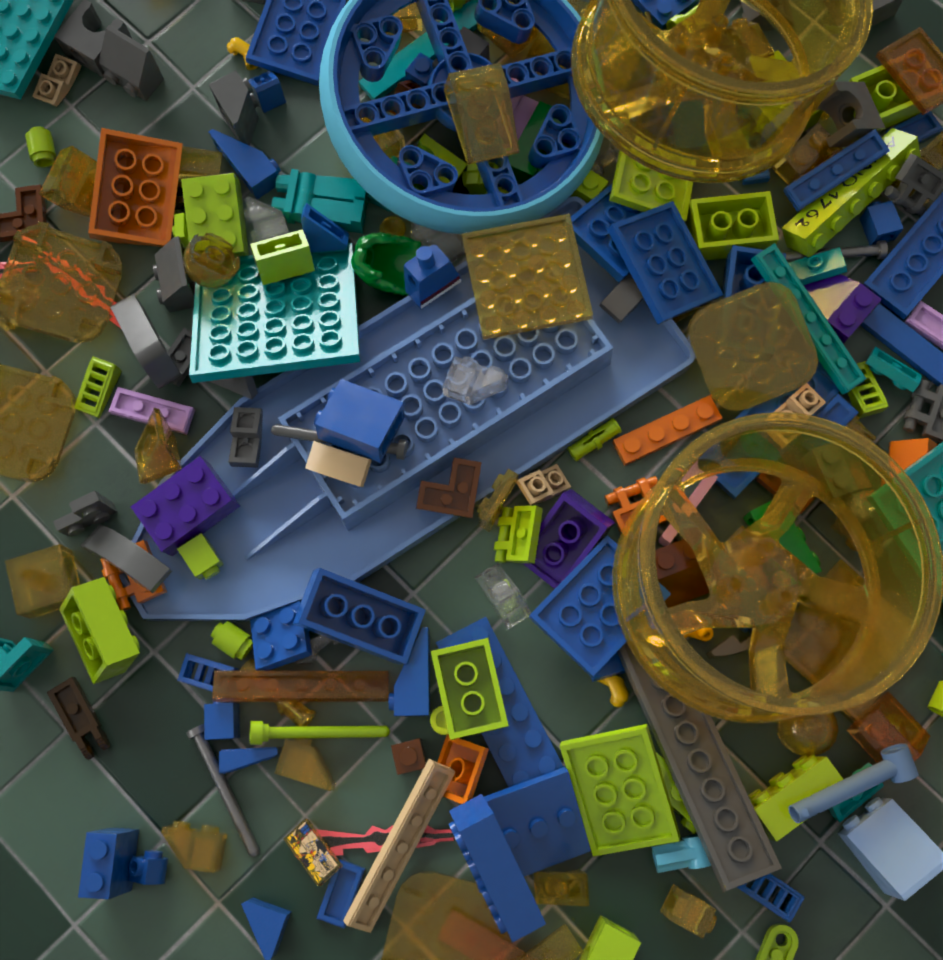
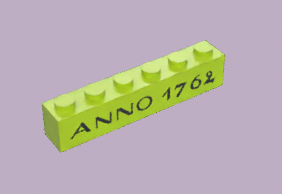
[782,128,921,257]

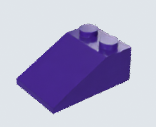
[804,274,881,344]
[522,489,615,589]

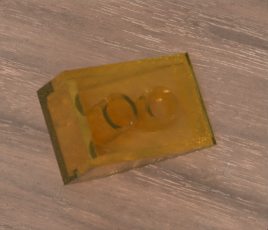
[444,63,519,165]

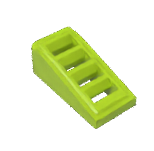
[74,356,122,419]
[847,361,889,419]

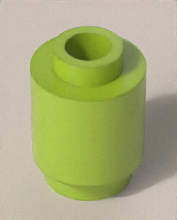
[25,126,56,168]
[210,620,253,661]

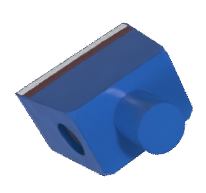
[404,245,462,309]

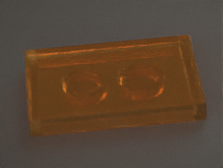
[876,27,943,115]

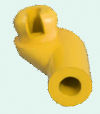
[597,675,629,708]

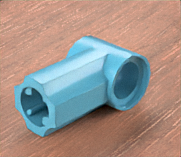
[651,834,711,873]

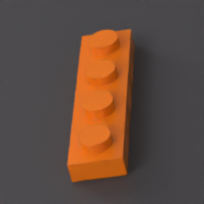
[612,395,723,466]

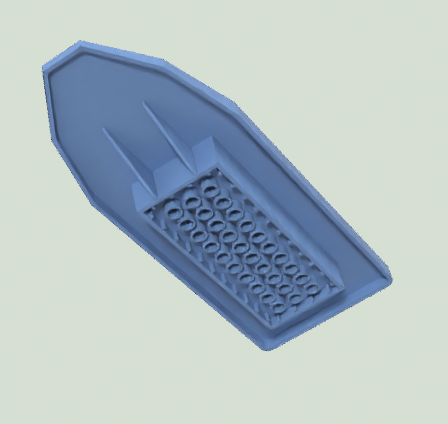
[119,197,695,621]

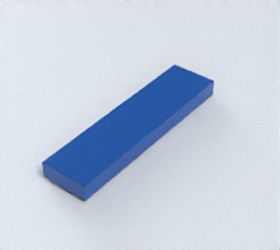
[783,129,890,212]
[860,303,943,386]

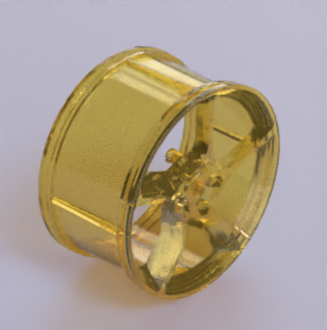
[571,0,873,183]
[612,412,943,724]

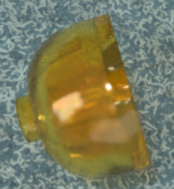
[183,233,240,288]
[776,698,839,757]

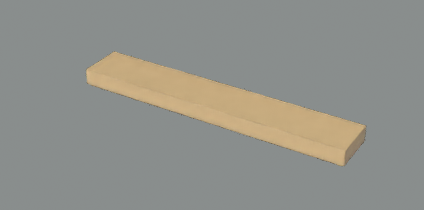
[343,759,455,933]

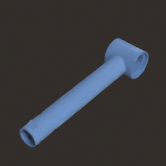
[788,744,919,823]

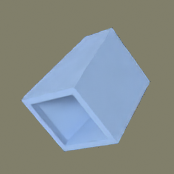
[838,797,943,901]

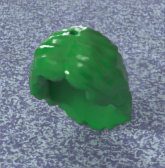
[351,232,422,296]

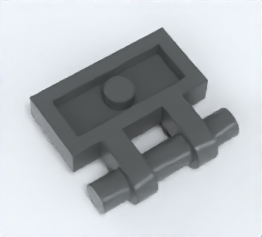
[884,153,943,216]
[903,379,943,443]

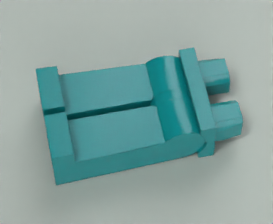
[271,169,369,234]

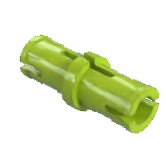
[567,418,622,462]

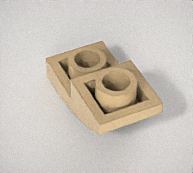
[32,54,82,107]
[763,383,826,442]
[305,441,372,487]
[516,464,571,506]

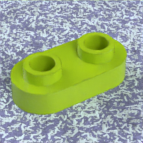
[755,923,799,960]

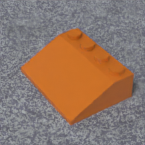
[88,128,183,247]

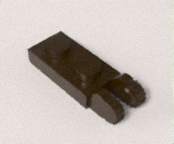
[47,677,111,760]

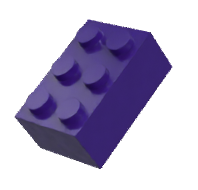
[131,456,240,556]

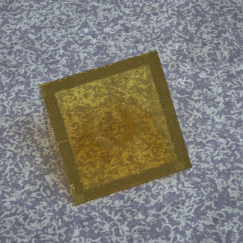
[134,408,182,484]

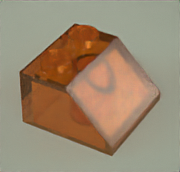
[847,691,931,763]

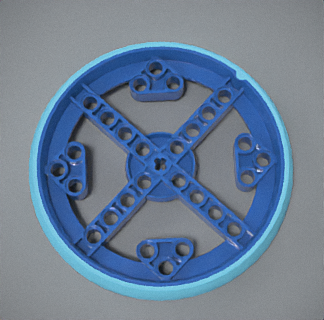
[319,0,609,235]

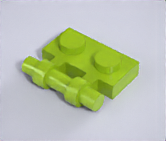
[493,506,543,563]

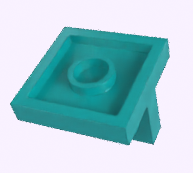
[0,637,54,692]

